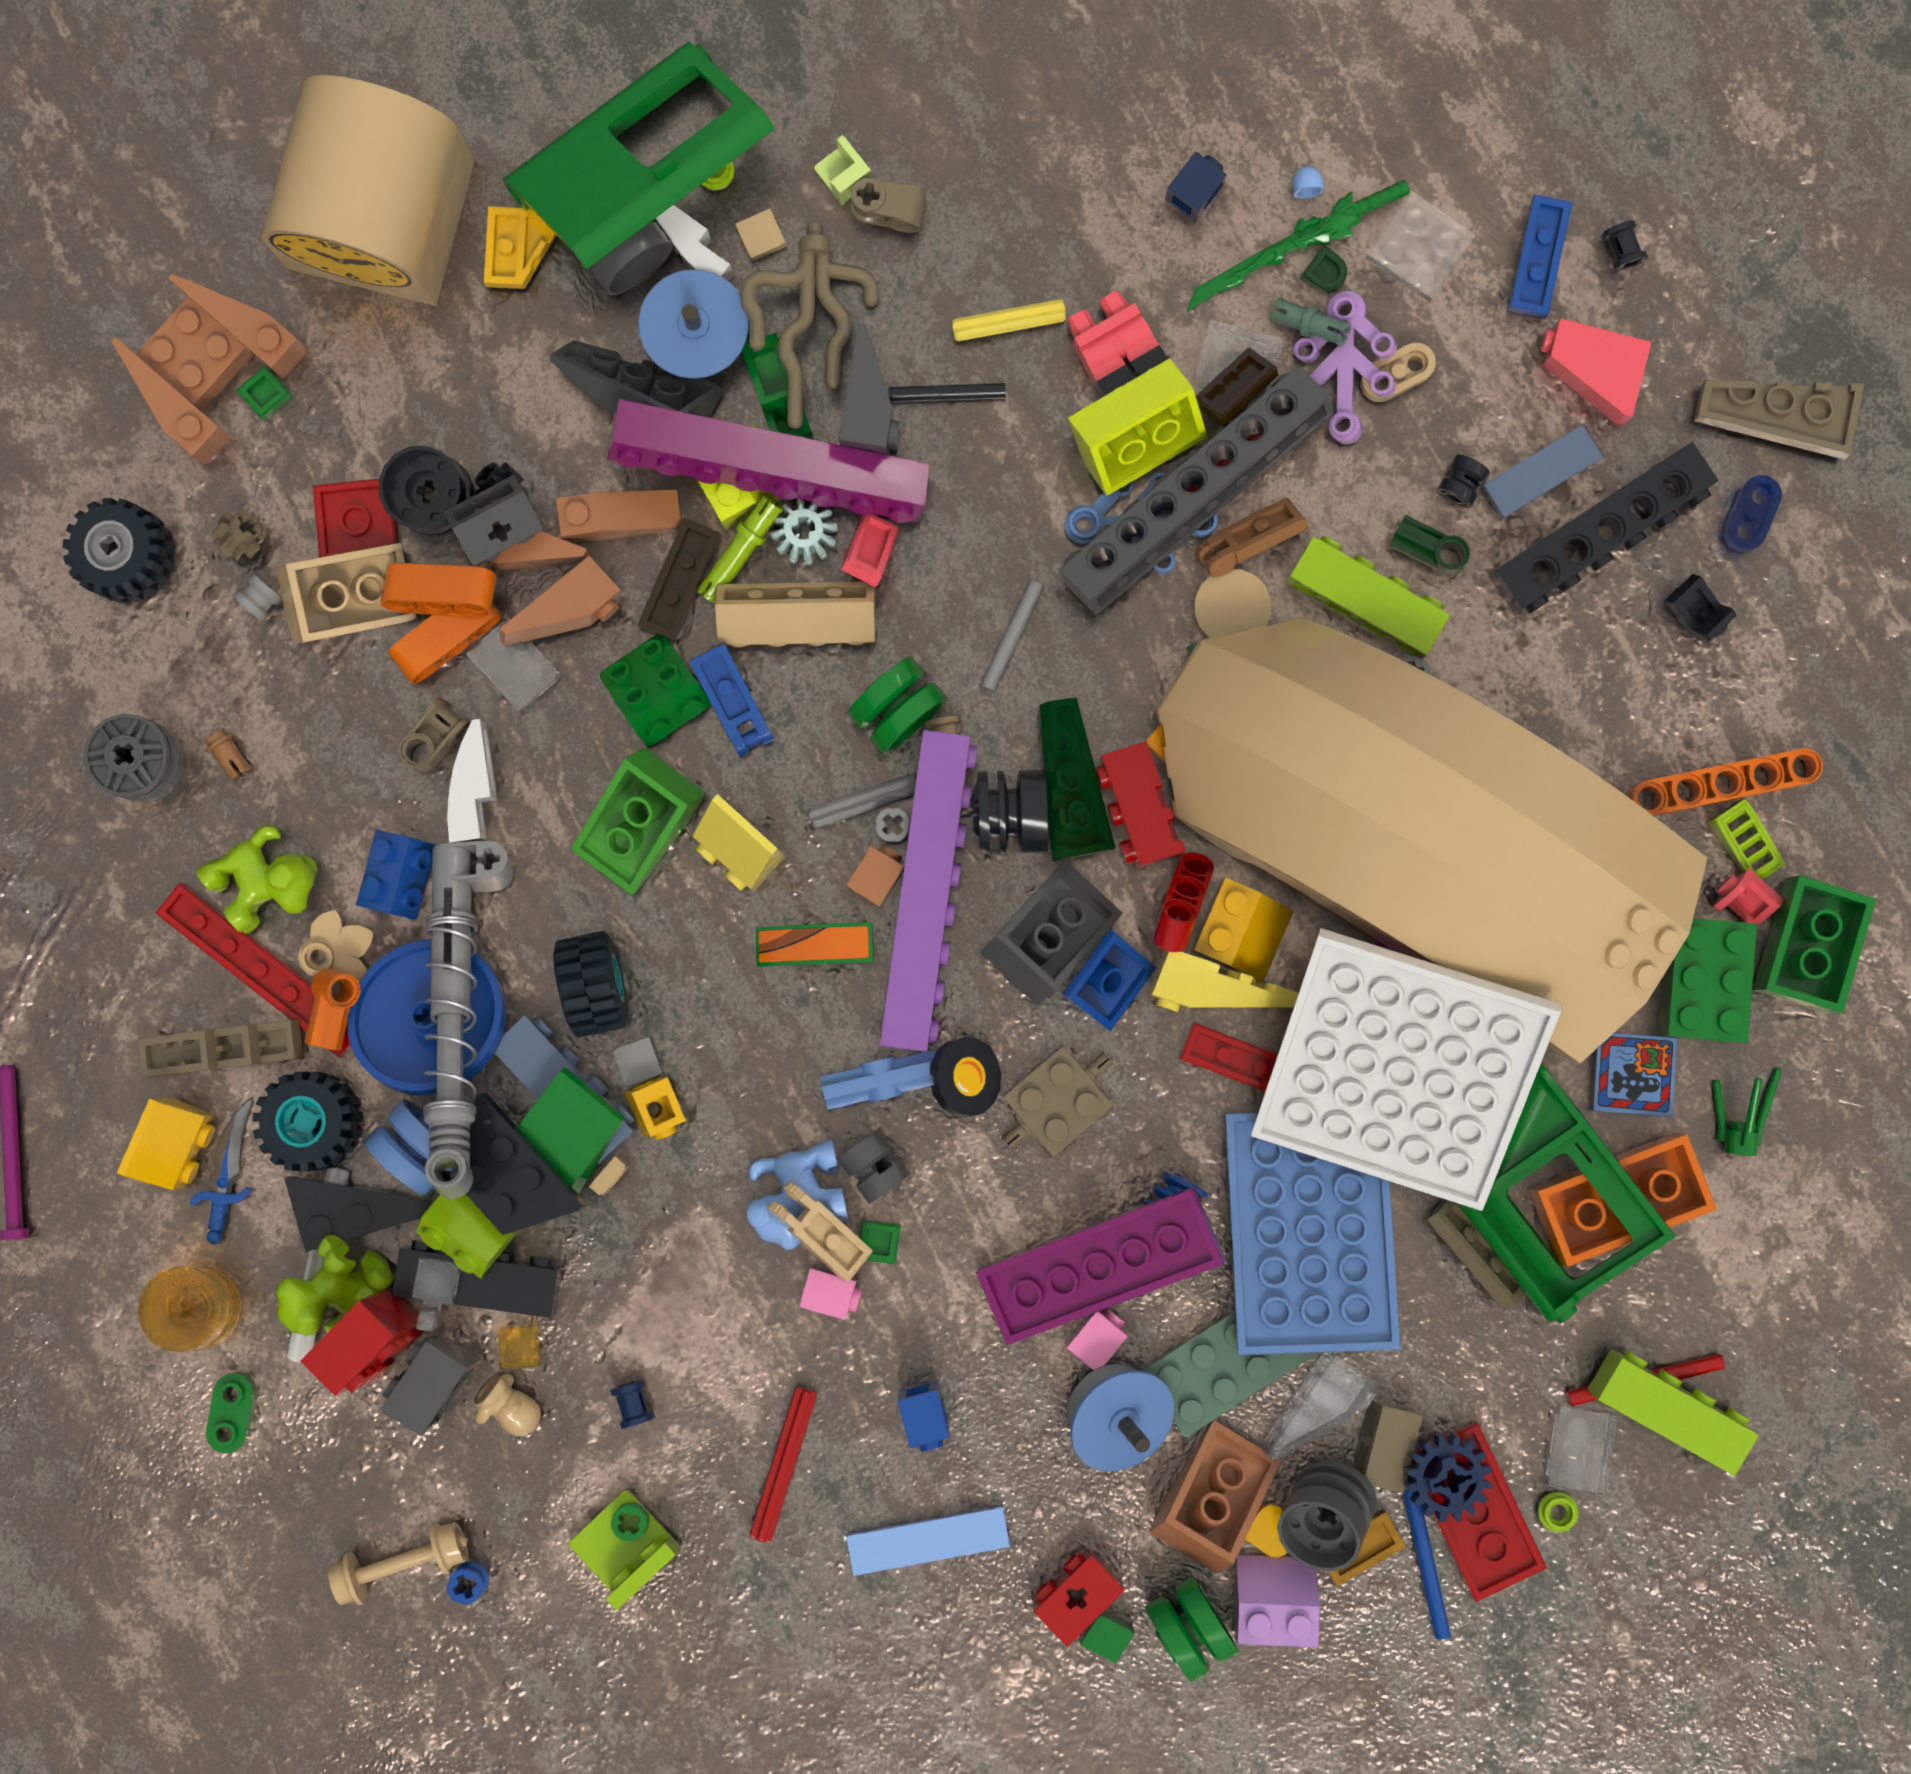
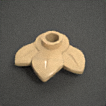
[298,909,374,985]

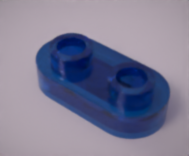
[1724,475,1782,552]

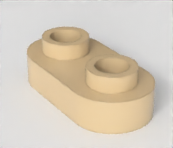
[1360,343,1436,402]

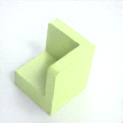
[814,135,871,205]

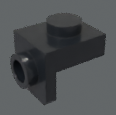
[1665,574,1737,641]

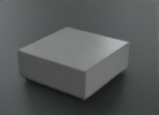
[612,1037,664,1088]

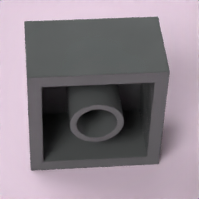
[381,1333,480,1436]

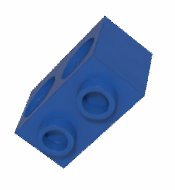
[897,1380,950,1452]

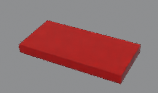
[1411,1421,1547,1602]

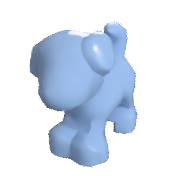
[747,1140,849,1250]

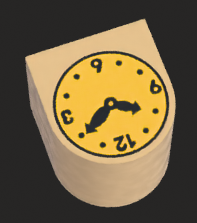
[261,75,475,306]

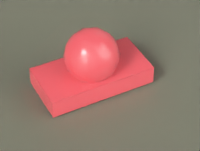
[840,514,899,588]

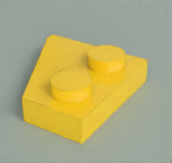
[484,206,556,289]

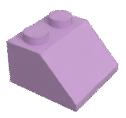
[1233,1553,1320,1647]

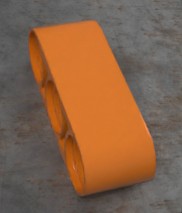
[380,563,497,617]
[388,603,502,685]

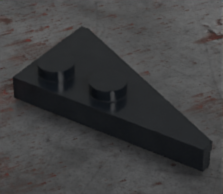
[284,1176,434,1252]

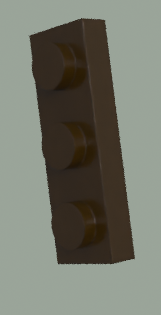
[637,518,721,642]

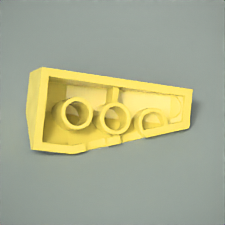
[1150,951,1298,1012]

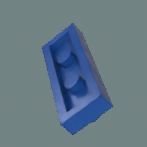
[1507,194,1573,319]

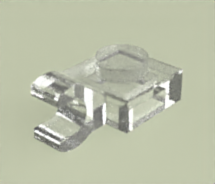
[412,1257,460,1332]

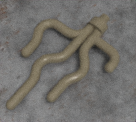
[740,223,879,429]

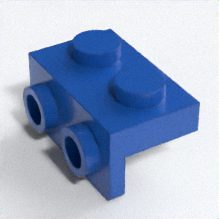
[356,829,435,920]

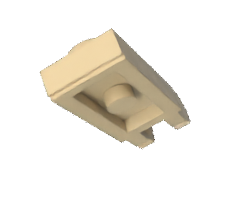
[767,1181,873,1282]

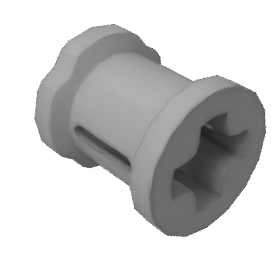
[876,808,910,845]

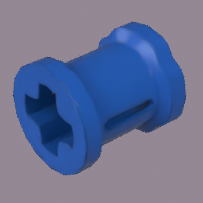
[447,1561,490,1605]

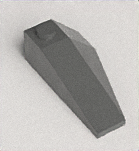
[550,340,724,418]

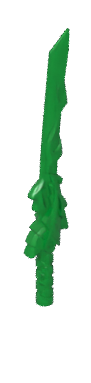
[1187,180,1410,311]

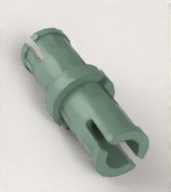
[1270,297,1351,347]

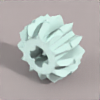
[771,499,838,565]

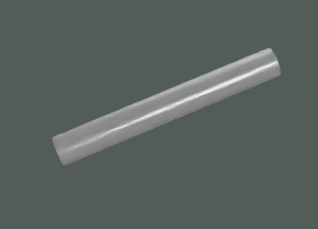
[980,580,1044,692]

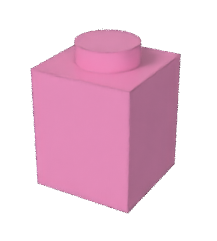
[799,1265,862,1320]
[1065,1308,1128,1370]

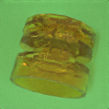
[138,1266,242,1352]

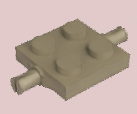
[1001,1045,1114,1157]

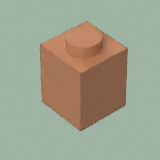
[846,844,904,909]

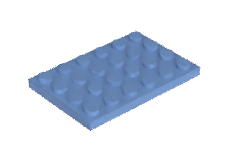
[1225,1113,1400,1355]

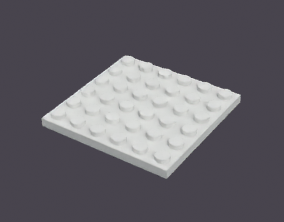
[1251,928,1562,1211]

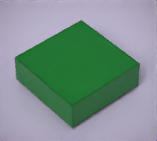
[236,365,293,422]
[859,1219,901,1265]

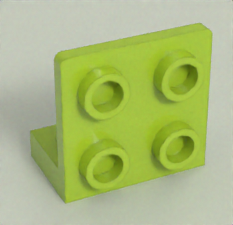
[569,1489,681,1611]

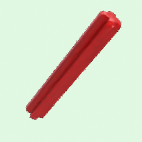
[749,1387,817,1542]

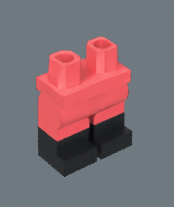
[1068,290,1171,398]

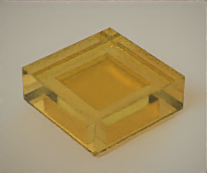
[498,1325,542,1369]

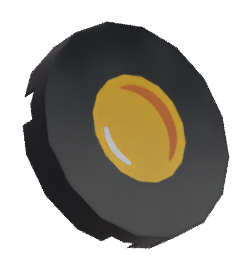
[930,1037,1001,1117]

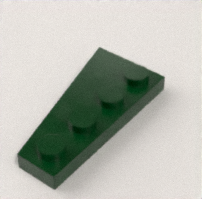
[1039,697,1116,862]

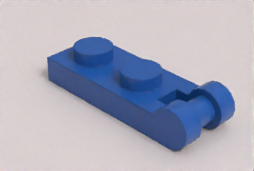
[689,642,774,757]

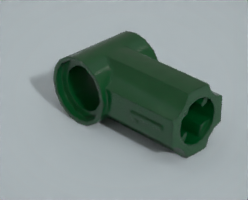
[1389,515,1470,578]

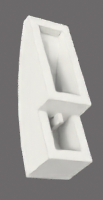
[447,719,497,843]

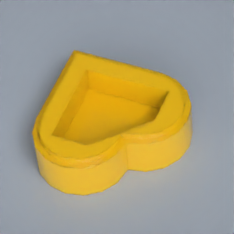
[1245,1503,1287,1557]

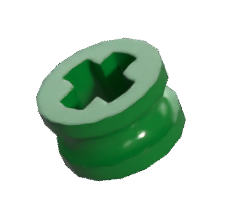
[611,1502,649,1542]

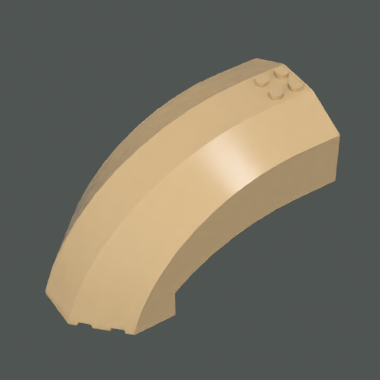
[1157,617,1708,1063]

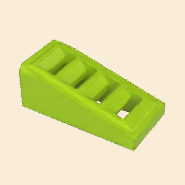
[1707,798,1786,880]

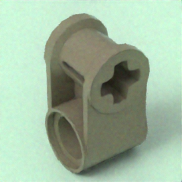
[850,177,927,233]
[399,697,471,773]

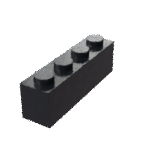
[392,1240,563,1318]

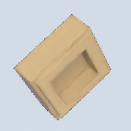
[735,208,787,262]
[589,1154,630,1196]

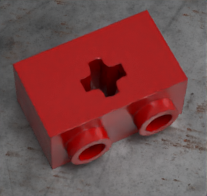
[1033,1548,1125,1647]

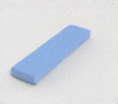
[846,1505,1010,1576]

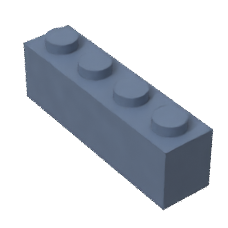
[495,1015,637,1164]

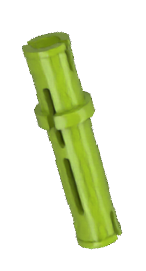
[697,494,784,603]

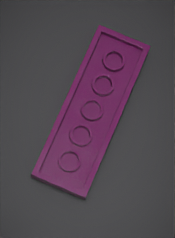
[976,1186,1226,1345]

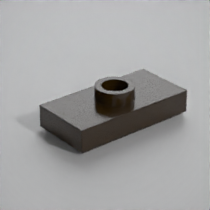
[1196,347,1278,426]

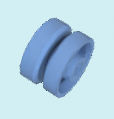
[364,1099,453,1199]

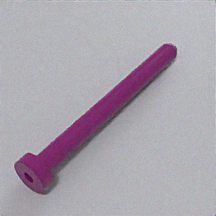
[0,1065,30,1240]

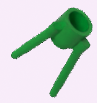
[1713,1068,1781,1156]

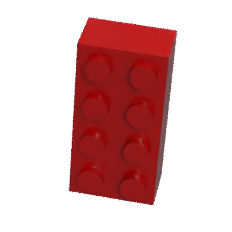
[300,1286,427,1396]

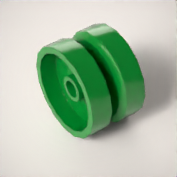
[847,656,948,755]
[1144,1576,1240,1684]

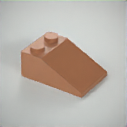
[1149,1420,1281,1573]

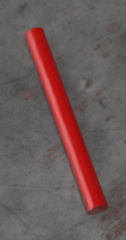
[1566,1354,1725,1407]

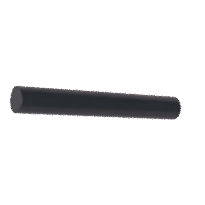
[889,383,1006,403]

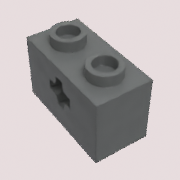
[443,475,544,566]

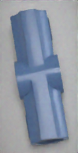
[820,1050,936,1110]

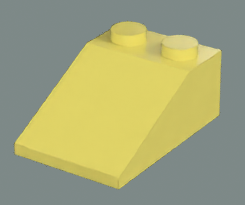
[693,794,785,891]

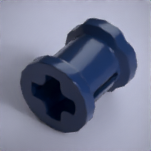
[610,1379,656,1429]

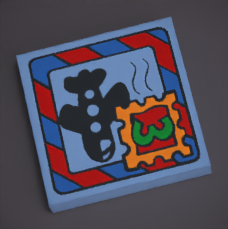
[1590,1033,1677,1117]

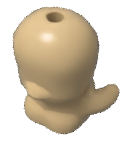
[474,1373,541,1436]

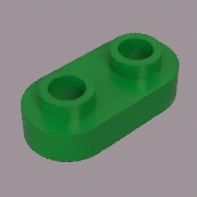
[206,1372,257,1453]

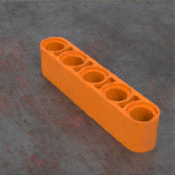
[1625,748,1823,816]

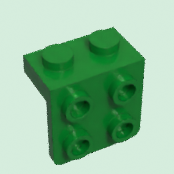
[600,634,712,748]

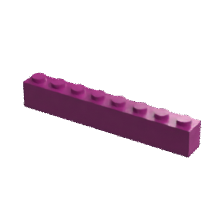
[607,399,929,523]

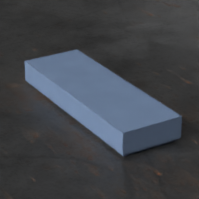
[1481,424,1603,520]

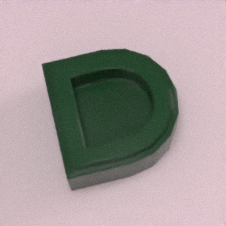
[1300,245,1347,294]

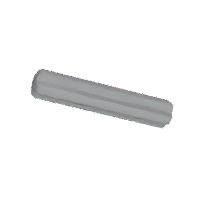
[808,773,917,828]

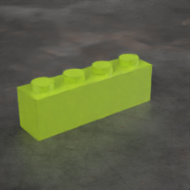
[1286,536,1450,658]
[1587,1349,1759,1476]

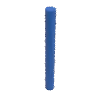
[1403,1478,1451,1640]

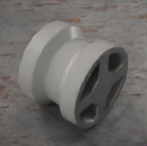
[233,573,282,622]

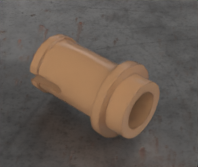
[204,729,252,782]

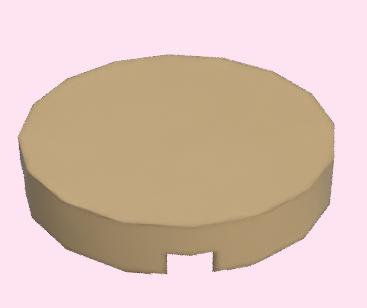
[1193,569,1272,638]

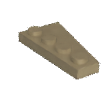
[1694,380,1865,460]

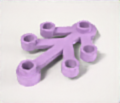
[1294,291,1397,444]

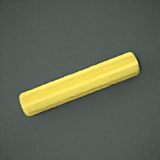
[952,299,1066,341]

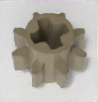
[212,510,266,560]

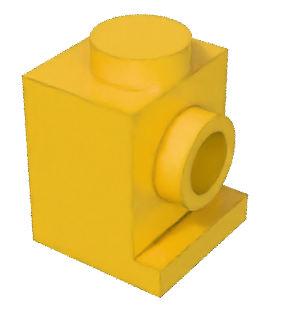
[623,1076,686,1140]

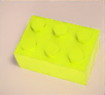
[1068,358,1208,496]

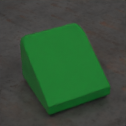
[1080,1611,1135,1664]

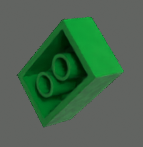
[1752,875,1876,1014]
[1656,918,1757,1043]

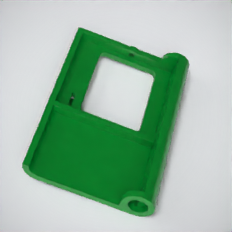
[502,41,775,270]
[1457,1062,1676,1324]

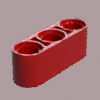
[1153,852,1214,952]

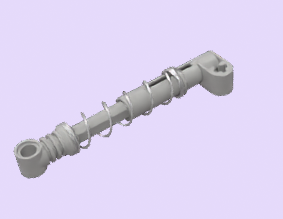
[423,841,514,1199]

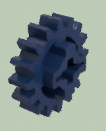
[1403,1432,1493,1522]

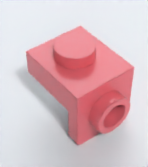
[1713,868,1784,926]

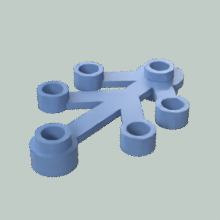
[1065,472,1218,575]

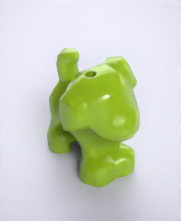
[196,824,318,934]
[276,1235,395,1336]

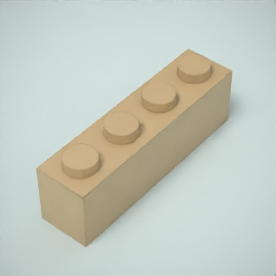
[715,582,876,647]

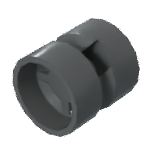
[837,1129,911,1204]

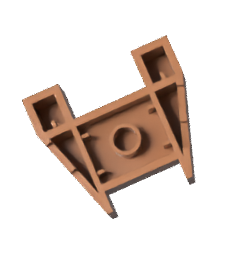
[111,273,308,466]

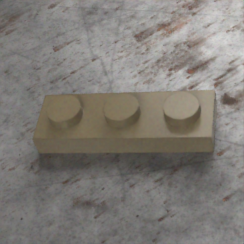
[1427,1199,1525,1312]

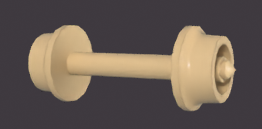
[328,1522,468,1605]

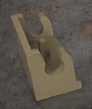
[1352,1399,1423,1494]

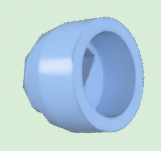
[1292,166,1325,199]

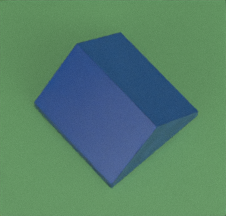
[1061,930,1156,1031]

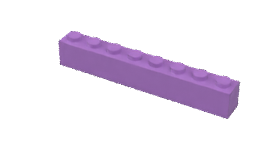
[880,730,978,1052]

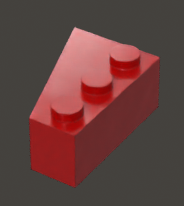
[1095,741,1186,871]

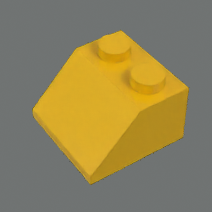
[1190,877,1294,983]
[117,1097,216,1190]

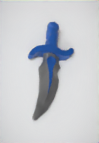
[190,1099,254,1245]

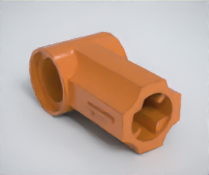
[305,968,361,1050]

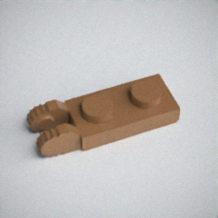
[1194,498,1308,578]

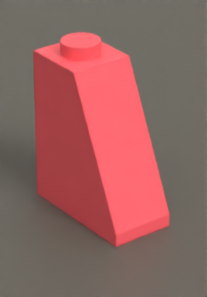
[1540,318,1652,426]

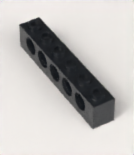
[1489,442,1719,615]

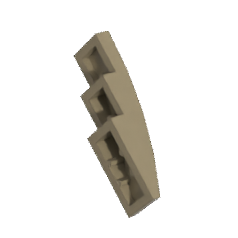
[138,1019,303,1078]

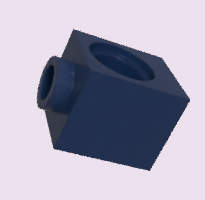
[1165,151,1227,223]

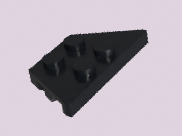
[450,1093,588,1235]

